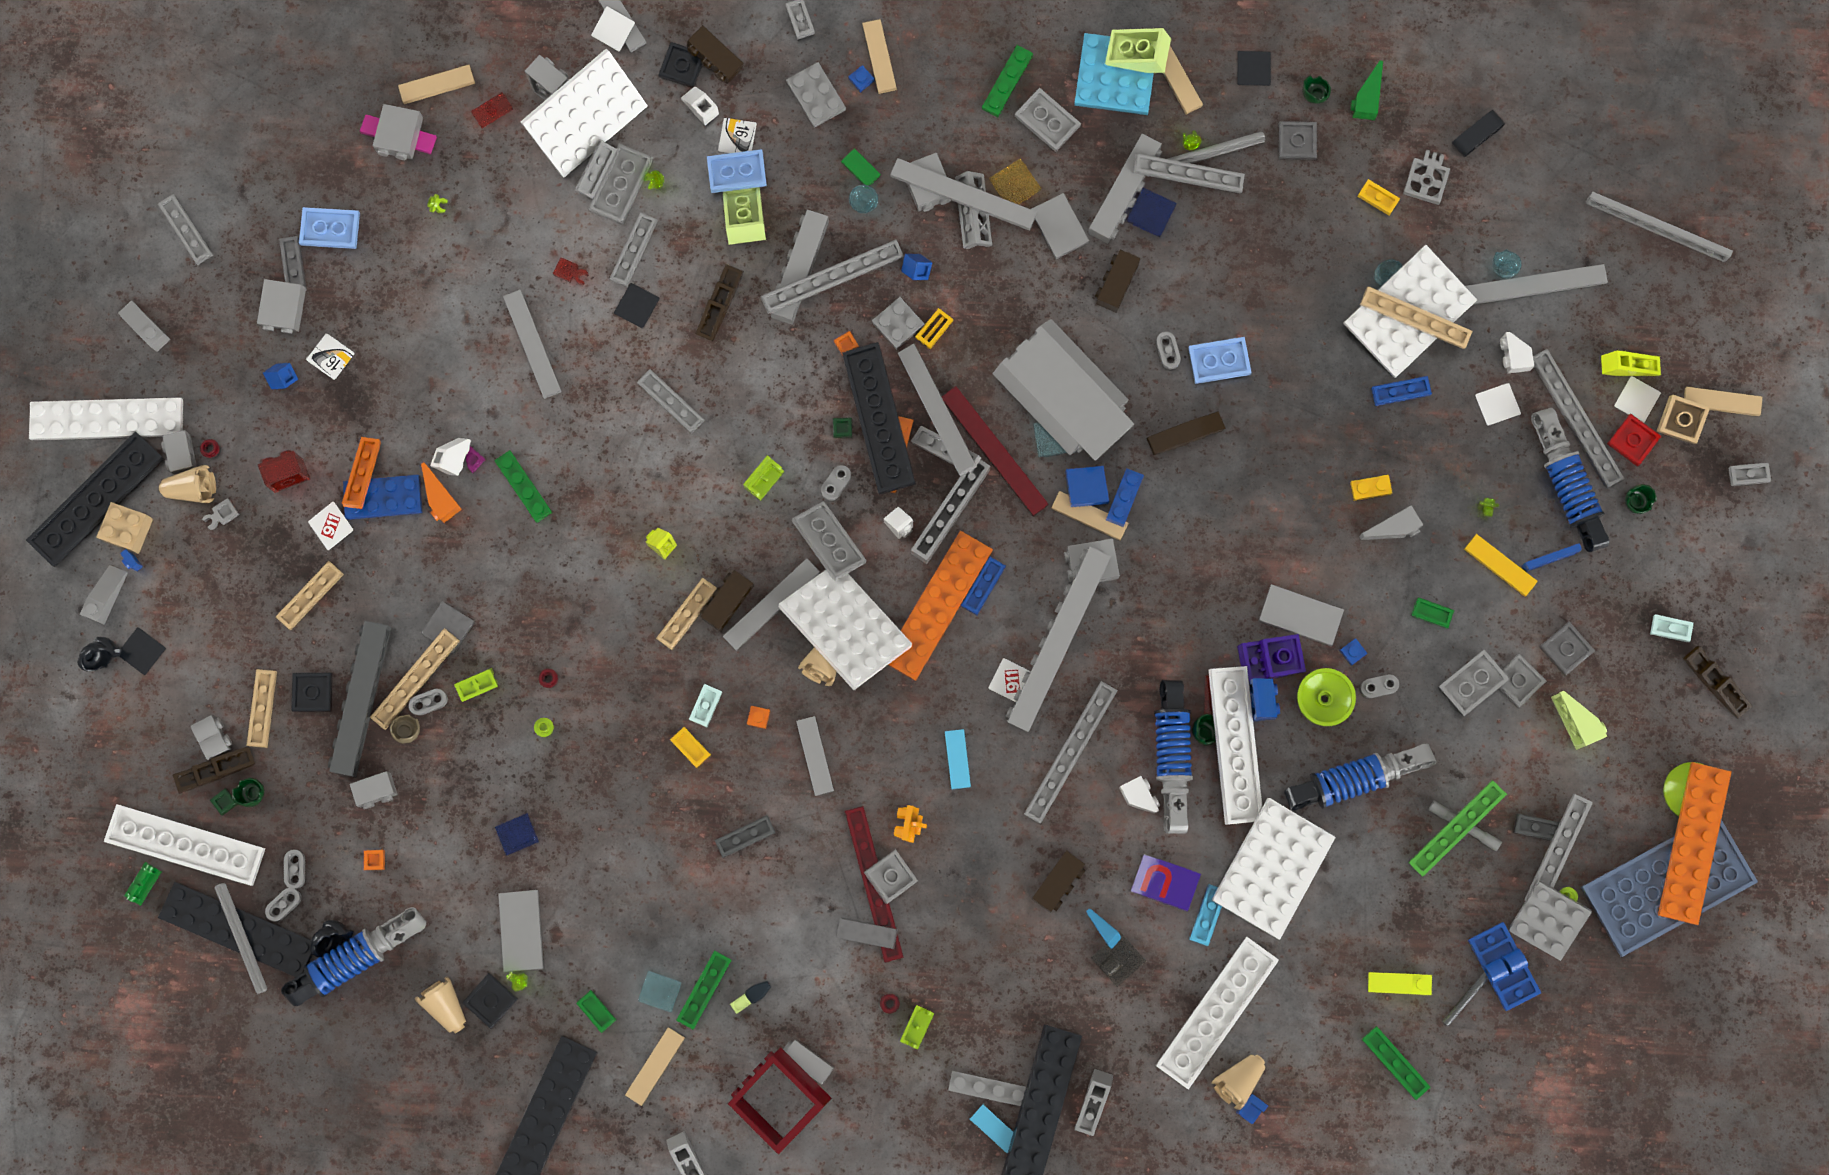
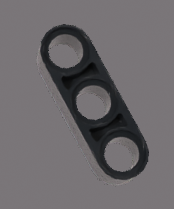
[1452,110,1505,157]

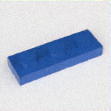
[1106,468,1144,527]

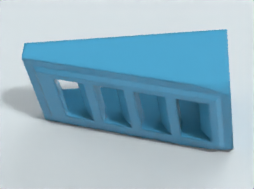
[1086,909,1121,949]

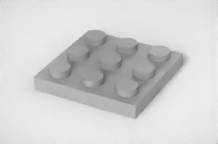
[1508,880,1592,961]

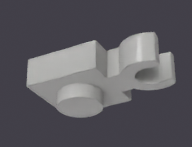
[202,498,240,530]

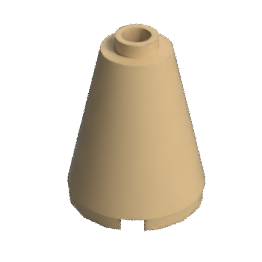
[159,465,216,503]
[798,647,837,686]
[415,976,466,1033]
[1211,1055,1265,1110]

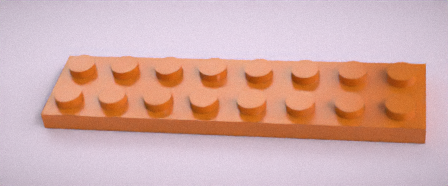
[888,531,993,681]
[1658,762,1731,925]

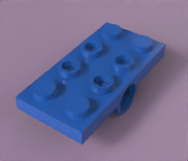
[1468,922,1541,1011]

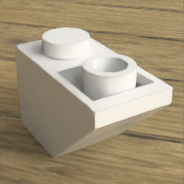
[681,87,719,125]
[1500,332,1534,373]
[430,438,471,476]
[884,507,913,539]
[1119,776,1160,814]

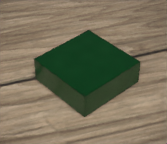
[833,418,852,438]
[210,788,237,816]

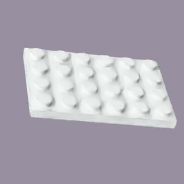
[520,49,648,177]
[1343,245,1477,378]
[778,570,912,690]
[1212,798,1336,940]

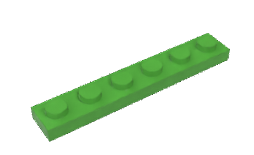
[1408,780,1507,877]

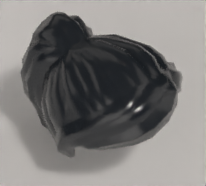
[77,637,122,672]
[310,920,354,957]

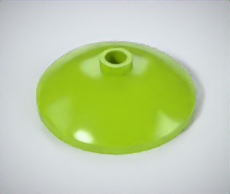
[1297,668,1356,727]
[1663,762,1704,816]

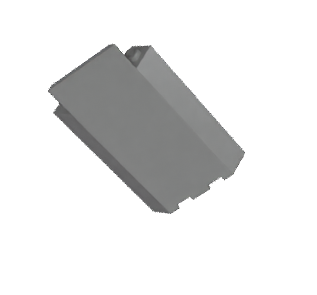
[992,319,1134,461]

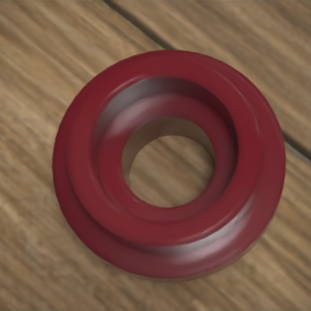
[200,439,220,458]
[539,669,558,688]
[880,994,900,1014]

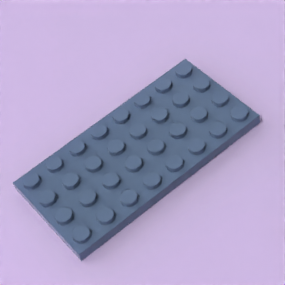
[1581,820,1758,957]

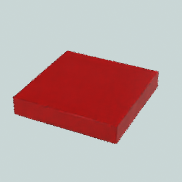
[1607,413,1661,467]

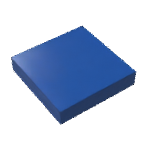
[1065,466,1109,507]

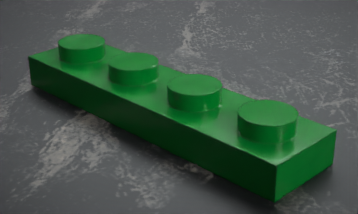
[982,45,1033,118]
[494,450,553,523]
[676,950,732,1030]
[1361,1026,1430,1100]

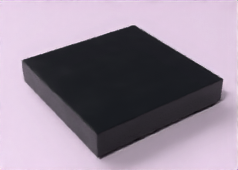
[658,42,703,88]
[291,673,333,712]
[462,973,518,1029]

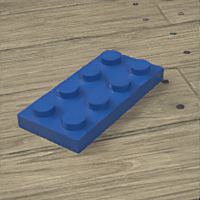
[343,475,422,520]

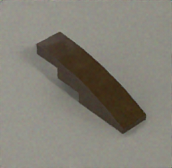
[695,264,744,341]
[1146,411,1226,455]
[1683,646,1753,719]
[172,746,255,794]

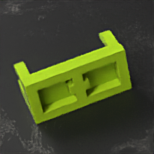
[743,455,784,501]
[454,668,498,702]
[900,1005,934,1049]

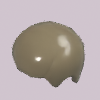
[390,714,420,744]

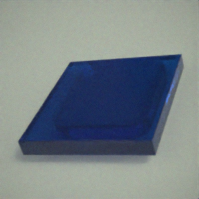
[495,813,539,856]

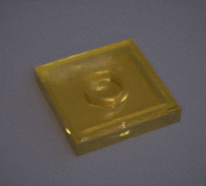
[989,158,1041,204]

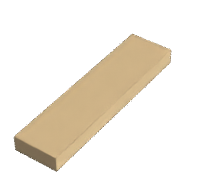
[862,19,897,94]
[1163,46,1203,114]
[398,65,475,104]
[1684,387,1762,417]
[1051,491,1129,541]
[276,561,344,630]
[656,578,717,650]
[246,669,277,748]
[625,1027,685,1106]

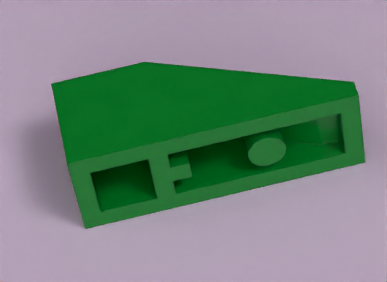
[1350,61,1383,120]

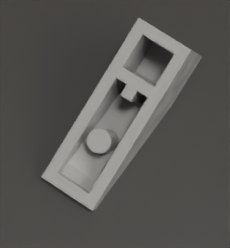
[118,300,170,352]
[1359,505,1423,540]
[79,565,128,625]
[1074,1069,1113,1136]
[666,1131,705,1175]

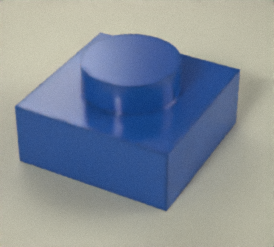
[848,65,875,93]
[120,549,143,571]
[1339,638,1368,666]

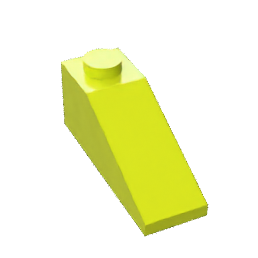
[1601,350,1661,376]
[646,528,677,560]
[1368,972,1432,995]

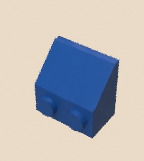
[1249,678,1280,722]

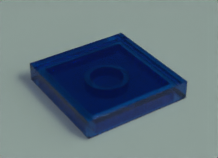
[1127,188,1177,237]

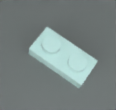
[1650,614,1693,642]
[689,684,722,727]

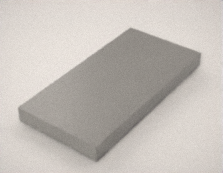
[588,143,653,225]
[792,501,867,581]
[1259,584,1344,646]
[498,890,544,972]

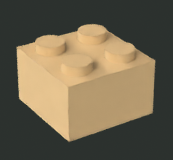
[1656,395,1710,444]
[96,502,153,554]

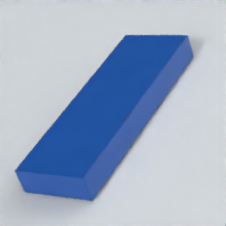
[1371,376,1432,406]
[1522,543,1582,572]
[961,556,1006,615]

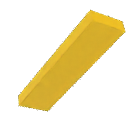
[1464,534,1538,597]

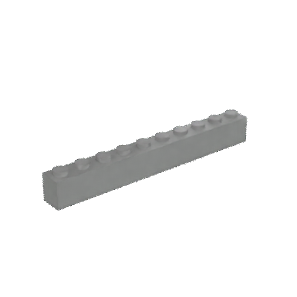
[1005,547,1111,732]

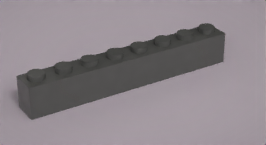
[328,621,391,778]

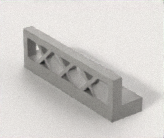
[955,171,992,249]

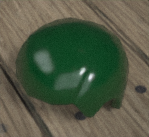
[1302,75,1331,104]
[1625,484,1657,514]
[1192,714,1216,745]
[232,778,265,807]

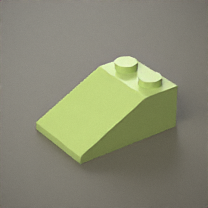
[1105,28,1171,73]
[723,187,766,245]
[1551,691,1607,750]

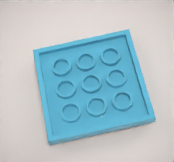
[1074,33,1154,115]

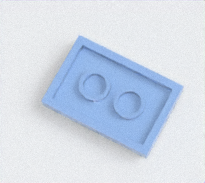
[707,149,767,193]
[299,207,360,249]
[1188,337,1252,384]

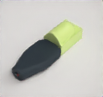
[730,981,771,1014]

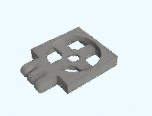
[1403,150,1450,205]

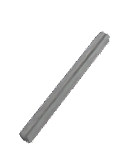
[1168,132,1265,164]
[215,883,267,994]

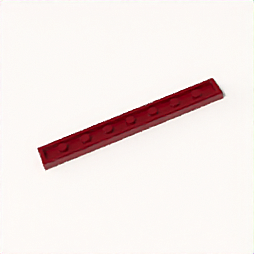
[942,386,1049,517]
[845,806,904,963]

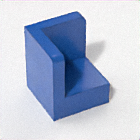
[901,254,932,280]
[263,363,298,389]
[1236,1094,1268,1124]

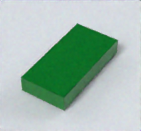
[841,148,881,188]
[1411,597,1454,629]
[576,990,617,1033]

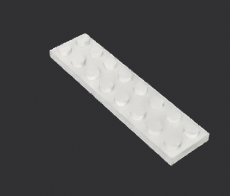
[29,398,183,440]
[1208,666,1262,825]
[104,804,265,886]
[1155,937,1279,1090]

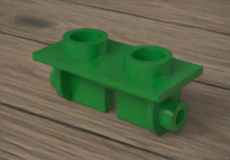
[124,862,162,906]

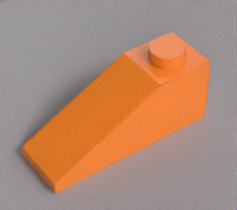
[421,462,462,523]

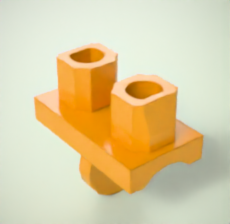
[894,805,927,843]

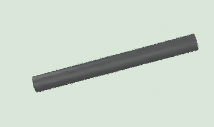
[1442,972,1488,1027]

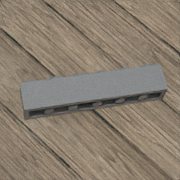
[1088,134,1163,244]
[770,210,829,325]
[911,460,990,564]

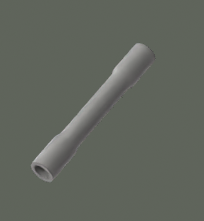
[1428,800,1502,851]

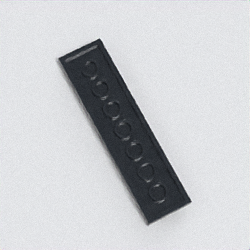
[842,342,916,495]
[26,431,164,567]
[158,882,312,977]
[1001,1024,1082,1175]
[496,1036,598,1175]

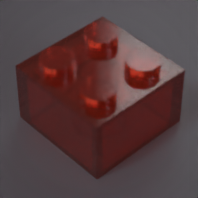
[257,450,310,493]

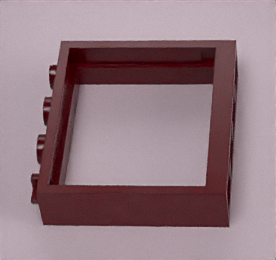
[728,1047,832,1155]

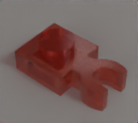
[553,257,589,285]

